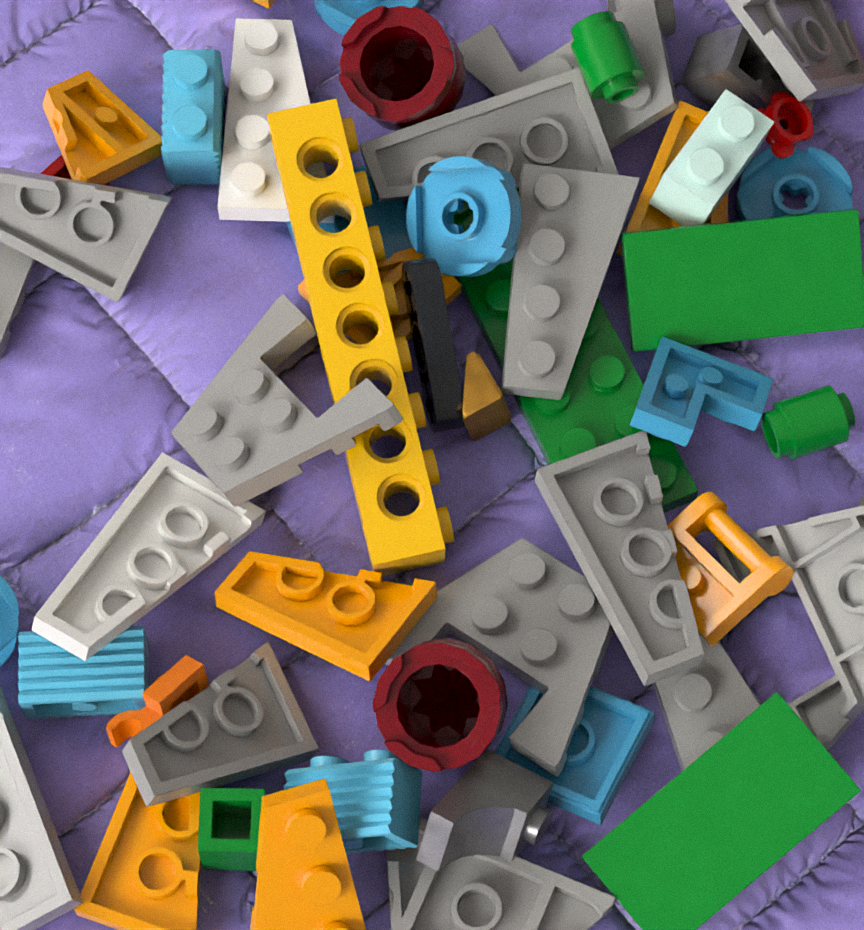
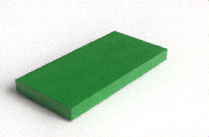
[621,208,864,352]
[581,692,861,930]

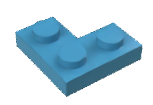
[630,336,773,447]

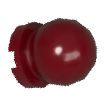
[339,5,466,131]
[372,638,508,772]

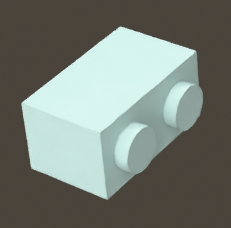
[649,89,774,226]

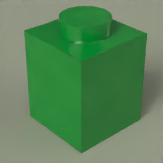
[198,788,266,871]

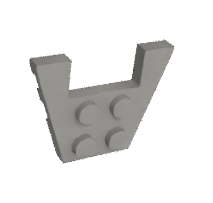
[457,0,678,150]
[725,0,864,102]
[171,294,404,507]
[712,505,864,751]
[385,538,614,778]

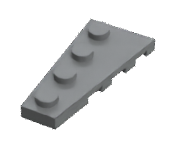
[501,163,640,400]

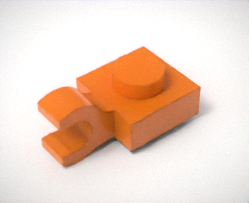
[106,655,210,748]

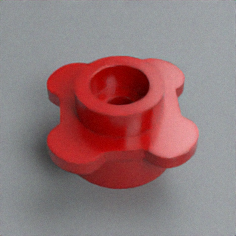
[757,91,814,159]

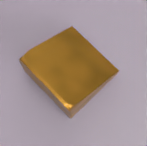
[462,351,512,441]

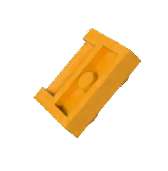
[667,492,794,647]

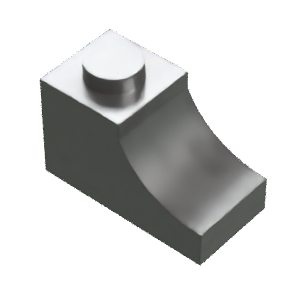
[680,23,816,130]
[416,749,553,872]

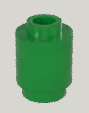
[571,11,645,103]
[761,385,855,460]

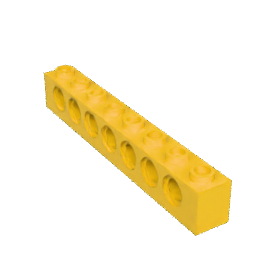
[267,99,454,576]

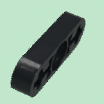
[402,257,465,433]

